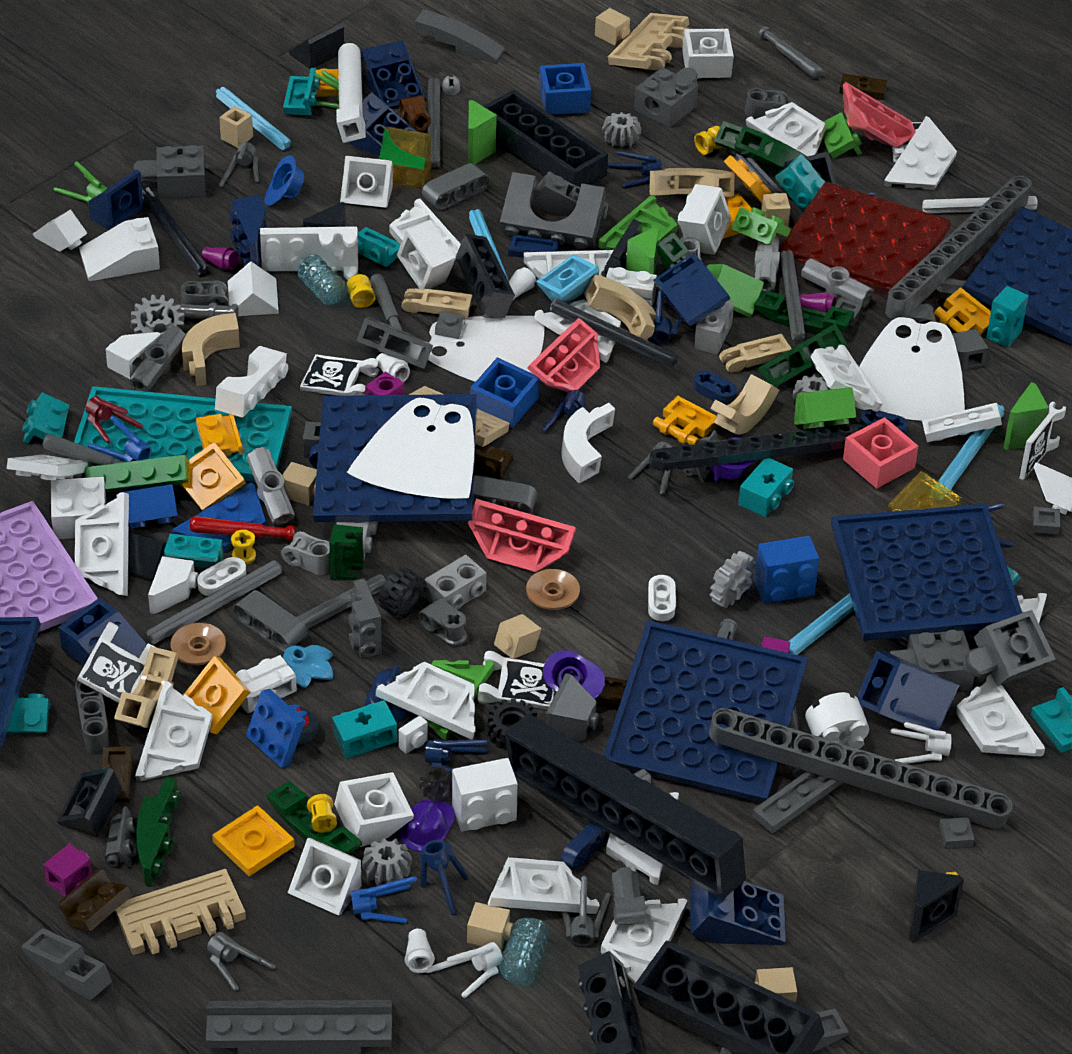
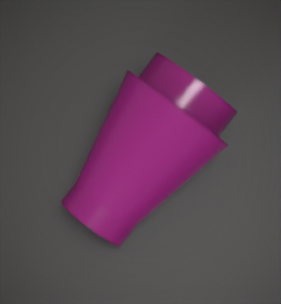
[202,247,239,271]
[800,292,837,313]

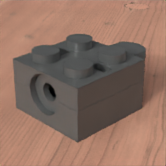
[634,67,698,128]
[133,145,206,199]
[963,610,1055,686]
[890,630,974,692]

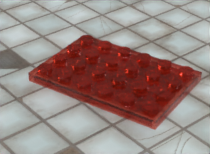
[779,181,951,290]

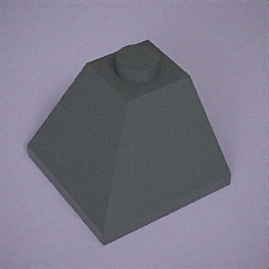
[546,673,599,742]

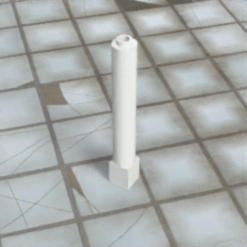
[337,43,366,143]

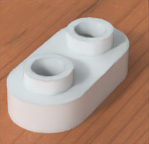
[197,557,246,596]
[648,575,676,621]

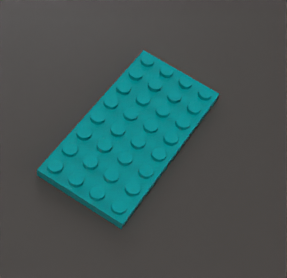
[70,386,292,482]

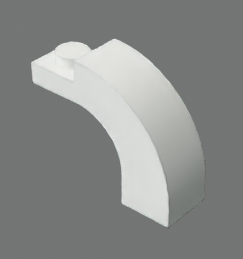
[561,403,615,483]

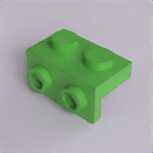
[823,112,862,159]
[732,207,791,245]

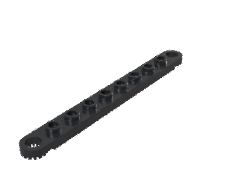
[649,423,868,471]

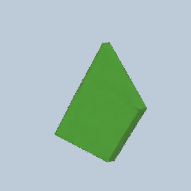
[468,100,496,164]
[626,227,659,275]
[707,264,764,317]
[1003,382,1049,450]

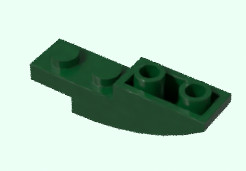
[714,121,806,172]
[136,777,181,887]

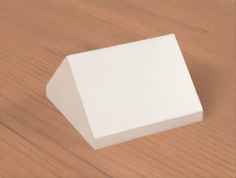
[340,156,393,208]
[228,262,279,316]
[288,838,362,915]

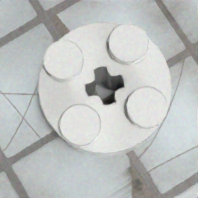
[805,692,869,749]

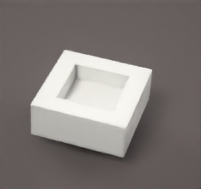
[399,716,427,754]

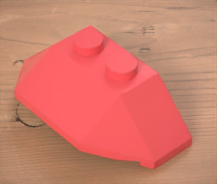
[843,82,916,148]
[527,318,600,393]
[468,499,576,573]

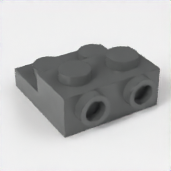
[348,579,382,659]

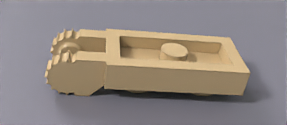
[401,288,472,318]
[719,334,791,373]

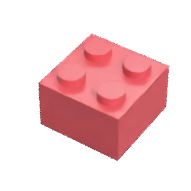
[843,417,919,489]

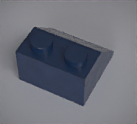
[88,170,144,230]

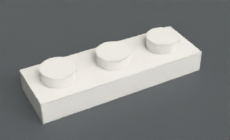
[922,403,1002,442]

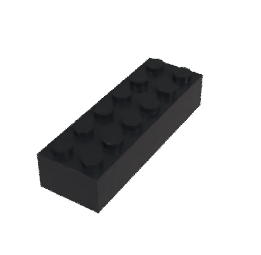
[483,90,608,187]
[633,940,825,1054]

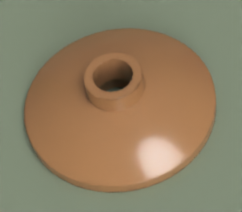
[526,569,580,610]
[171,623,226,665]

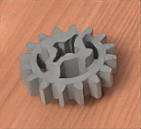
[131,295,184,336]
[710,551,756,608]

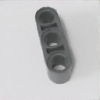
[422,163,490,210]
[473,476,538,515]
[233,590,308,652]
[75,680,110,754]

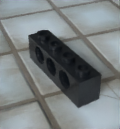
[456,234,515,318]
[578,951,644,1054]

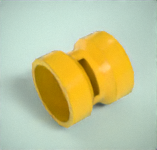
[694,126,722,155]
[346,274,375,308]

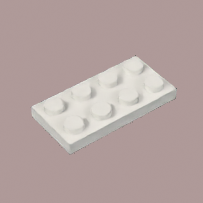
[7,455,92,480]

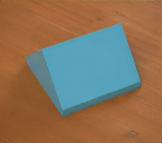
[536,254,599,304]

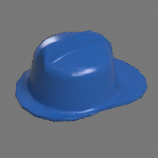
[264,155,304,206]

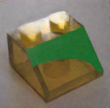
[379,127,431,188]

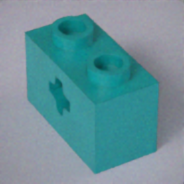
[986,286,1028,348]
[738,458,794,517]
[332,700,398,759]

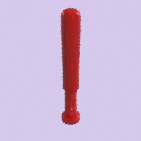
[189,516,295,542]

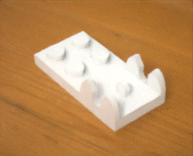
[260,227,358,281]

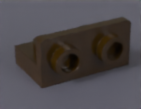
[474,444,513,480]
[58,869,132,931]

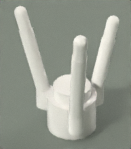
[891,722,951,764]
[426,942,503,998]

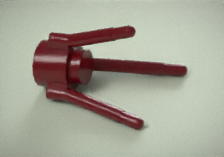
[85,396,143,443]

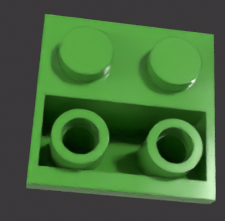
[794,387,856,429]

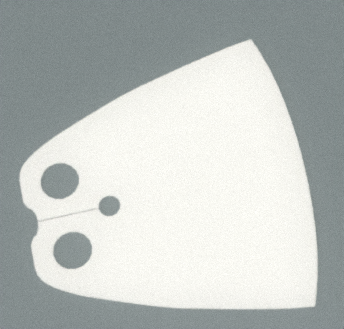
[428,316,544,382]
[854,317,965,421]
[347,398,474,499]

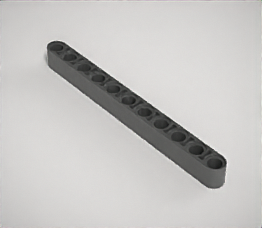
[885,176,1032,319]
[709,708,1012,829]

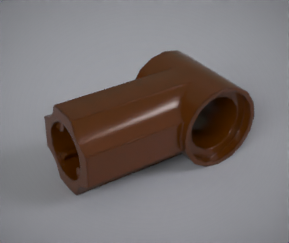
[399,96,431,131]

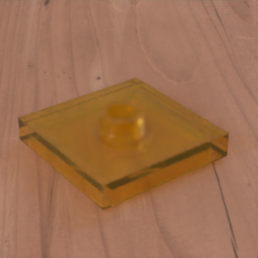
[887,471,962,512]

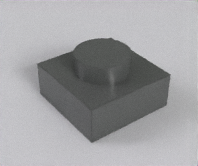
[835,297,863,326]
[435,311,465,339]
[1032,507,1061,535]
[939,817,975,849]

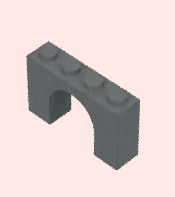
[500,172,606,249]

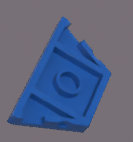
[172,482,266,553]

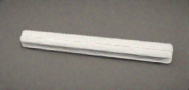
[922,196,1037,214]

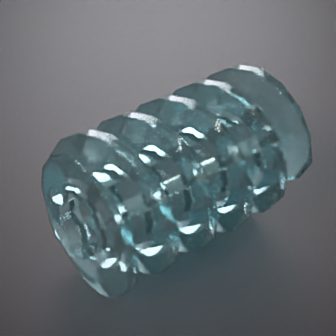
[298,254,348,305]
[499,918,550,986]

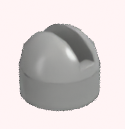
[442,76,460,95]

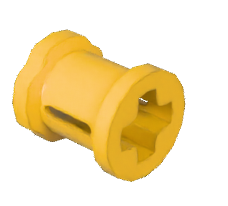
[231,530,256,565]
[307,794,337,833]

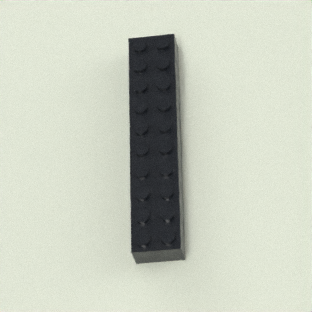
[505,714,746,900]

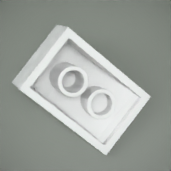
[79,217,160,281]

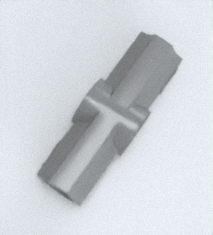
[754,235,780,292]
[801,258,874,308]
[247,447,295,526]

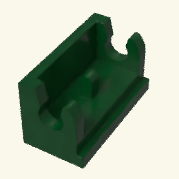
[329,524,364,581]

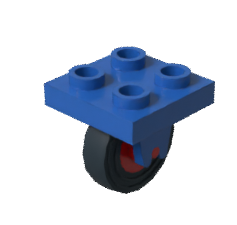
[246,688,319,768]

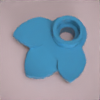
[283,645,333,688]

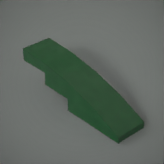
[758,324,847,387]

